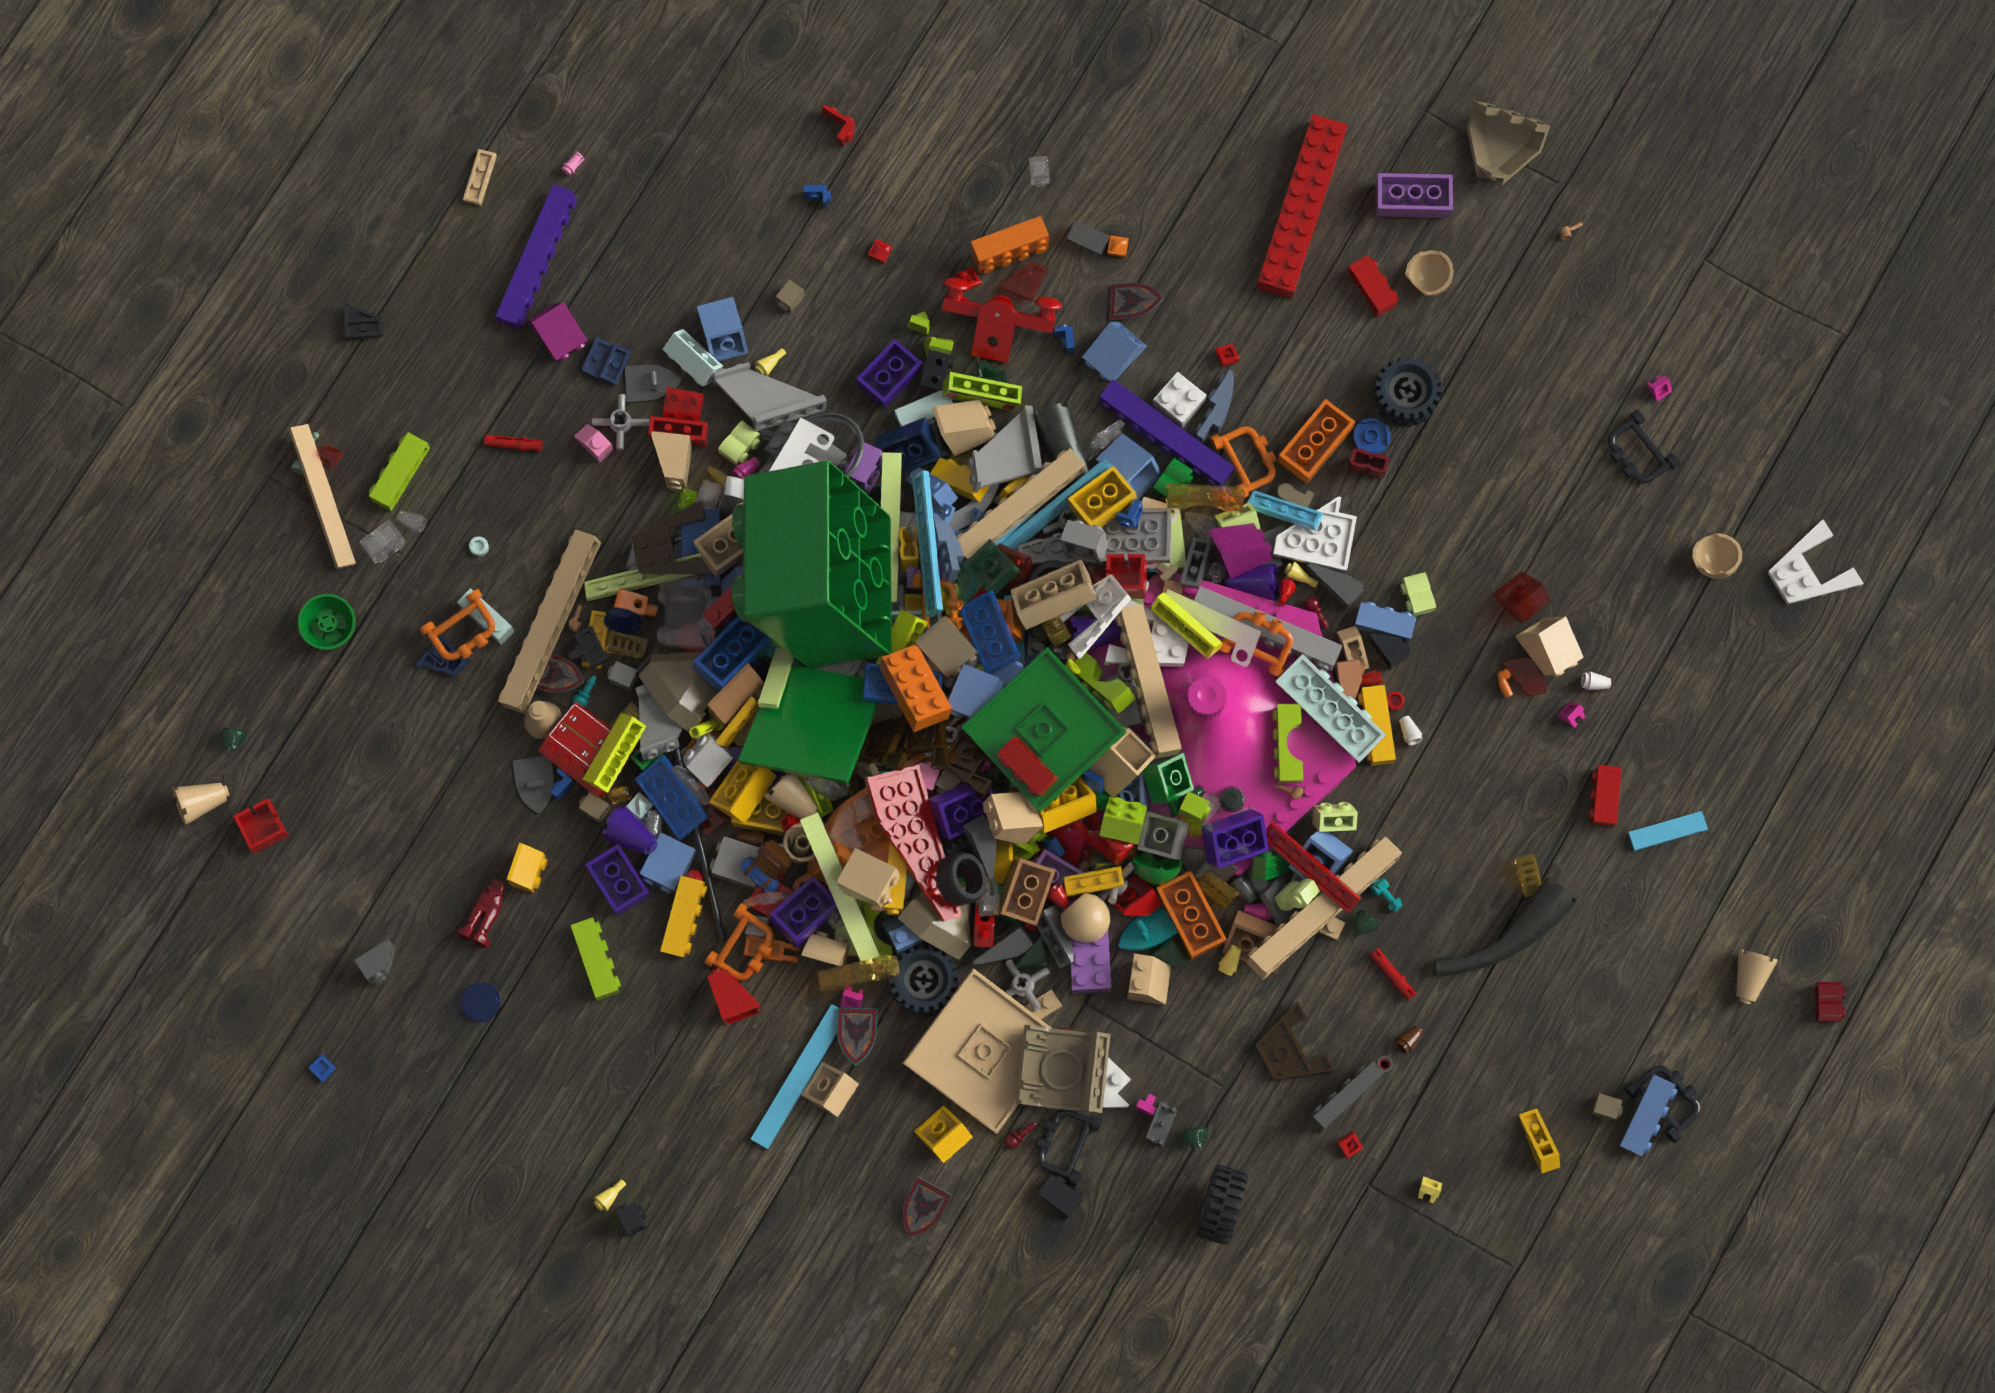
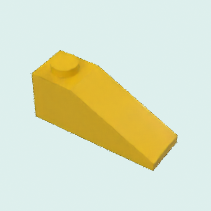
[1519,1109,1560,1173]

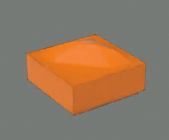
[1107,235,1129,258]

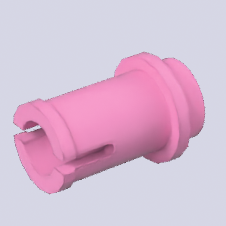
[562,152,585,176]

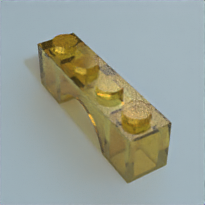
[1166,484,1245,512]
[817,955,900,992]

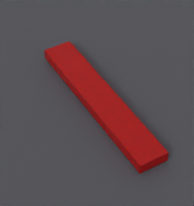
[1266,822,1361,913]

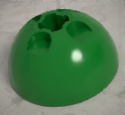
[298,594,356,650]

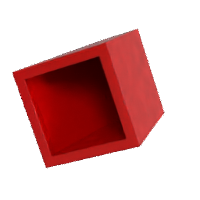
[707,968,762,1025]

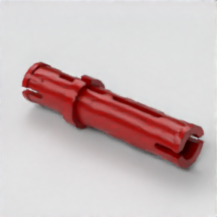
[484,434,543,452]
[1369,948,1417,1001]

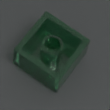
[962,539,1021,595]

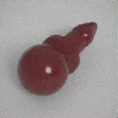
[1304,597,1329,629]
[1004,1122,1036,1149]

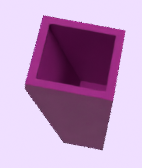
[527,301,588,361]
[1208,523,1273,579]

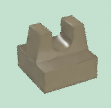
[1155,563,1178,588]

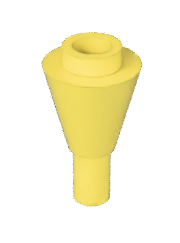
[755,348,786,376]
[1284,561,1318,588]
[594,1179,626,1211]

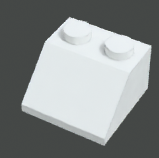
[683,732,733,787]

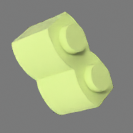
[718,421,761,466]
[1400,572,1436,616]
[1274,879,1320,911]

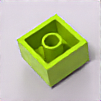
[1100,797,1147,845]

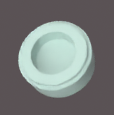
[469,537,489,557]

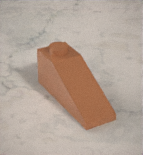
[1335,659,1364,699]

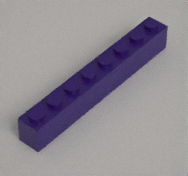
[496,184,577,330]
[1099,379,1234,488]

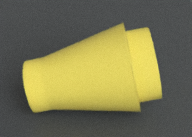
[1218,945,1242,976]

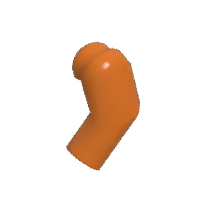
[1497,669,1513,698]

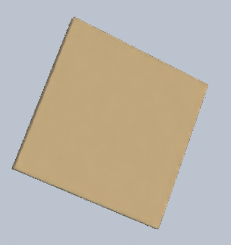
[903,968,1053,1134]

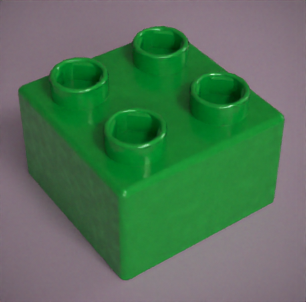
[731,460,892,668]

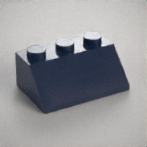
[874,417,941,474]

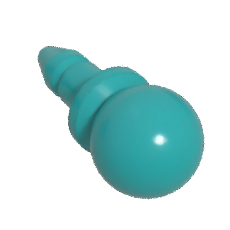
[572,675,596,707]

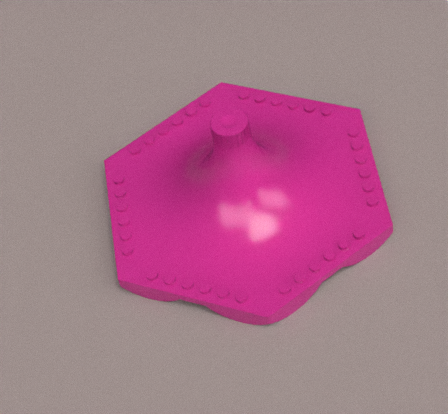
[1076,573,1356,877]

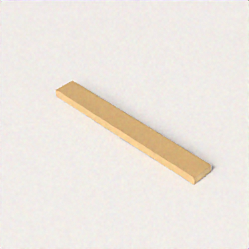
[289,424,356,569]

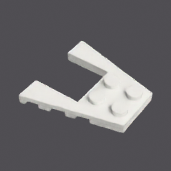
[1768,520,1863,605]
[1050,574,1131,659]
[1104,600,1189,667]

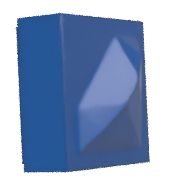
[1084,770,1104,795]
[1041,837,1065,857]

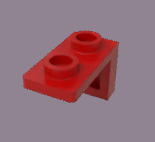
[822,104,855,147]

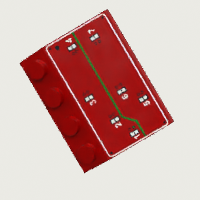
[538,702,636,797]

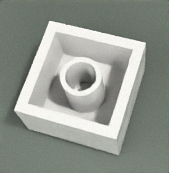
[1153,372,1207,428]

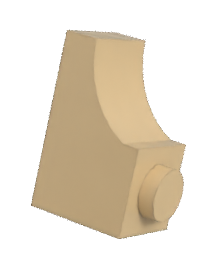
[1337,626,1369,670]

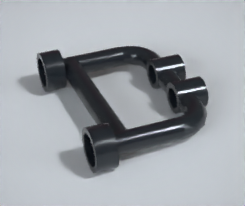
[1608,409,1680,483]
[1624,1065,1701,1143]
[1036,1109,1103,1187]

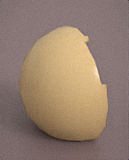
[1405,250,1454,297]
[1693,533,1742,579]
[1061,893,1110,943]

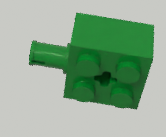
[1143,753,1194,817]

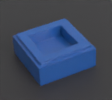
[308,1054,337,1082]

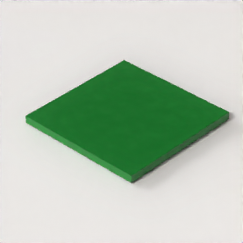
[961,647,1127,813]
[738,665,879,784]

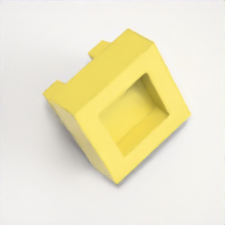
[1418,1176,1442,1203]

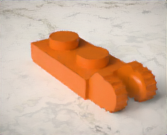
[744,936,801,963]

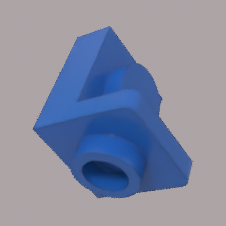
[804,184,831,208]
[1053,325,1075,354]
[1116,499,1144,529]
[551,768,574,801]

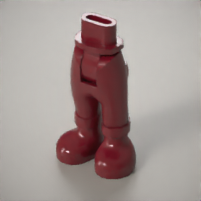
[455,878,507,949]

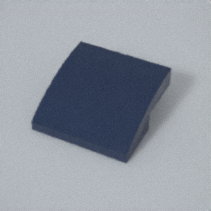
[580,337,631,385]

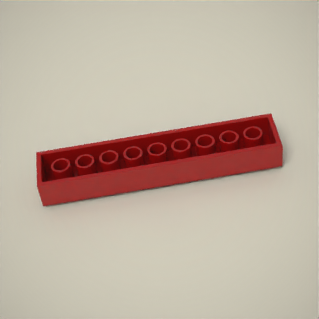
[1256,114,1348,299]

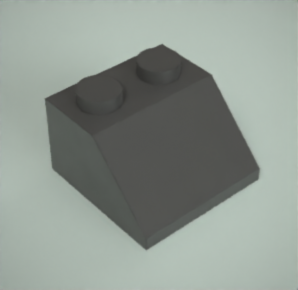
[355,939,396,985]

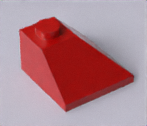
[1106,873,1162,916]

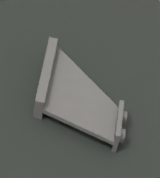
[713,362,827,432]
[967,405,1042,493]
[635,685,683,760]

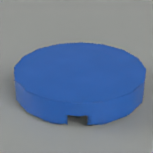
[1353,418,1391,454]

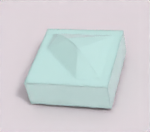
[626,793,654,820]

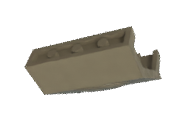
[1016,1025,1111,1113]

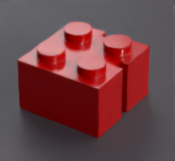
[1105,554,1148,599]
[233,798,289,854]

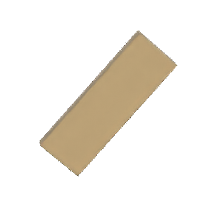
[463,149,497,206]

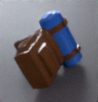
[740,840,792,895]

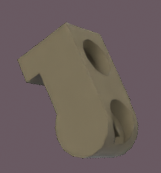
[1276,483,1314,508]

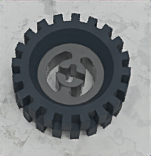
[1373,355,1442,427]
[889,944,958,1016]

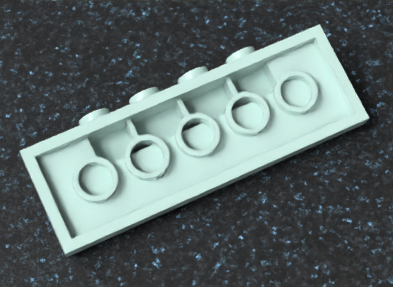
[1275,654,1386,763]

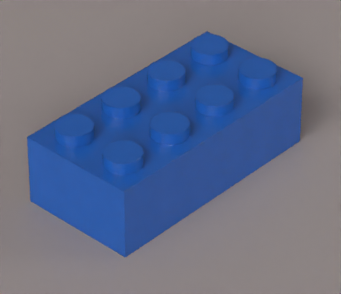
[692,617,771,692]

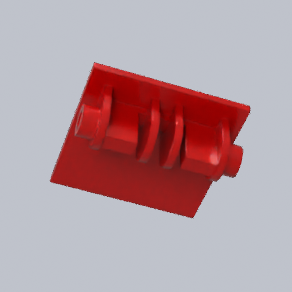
[662,387,704,421]

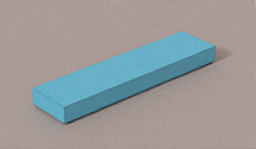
[1246,490,1323,531]
[1628,811,1708,851]

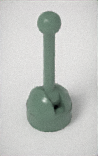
[291,432,319,475]

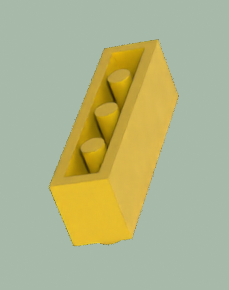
[1358,685,1396,766]
[660,876,707,957]

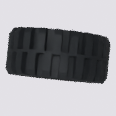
[1196,1164,1248,1245]

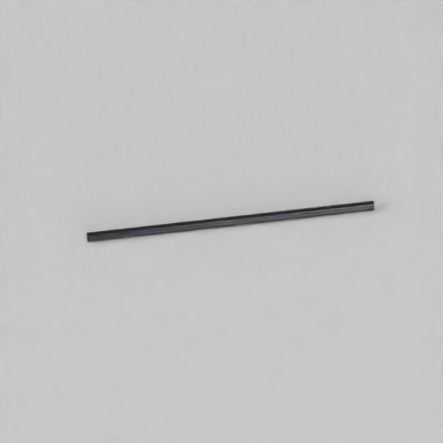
[673,746,727,942]

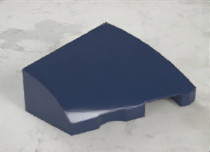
[416,636,471,676]

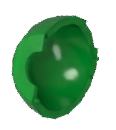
[1133,851,1183,885]

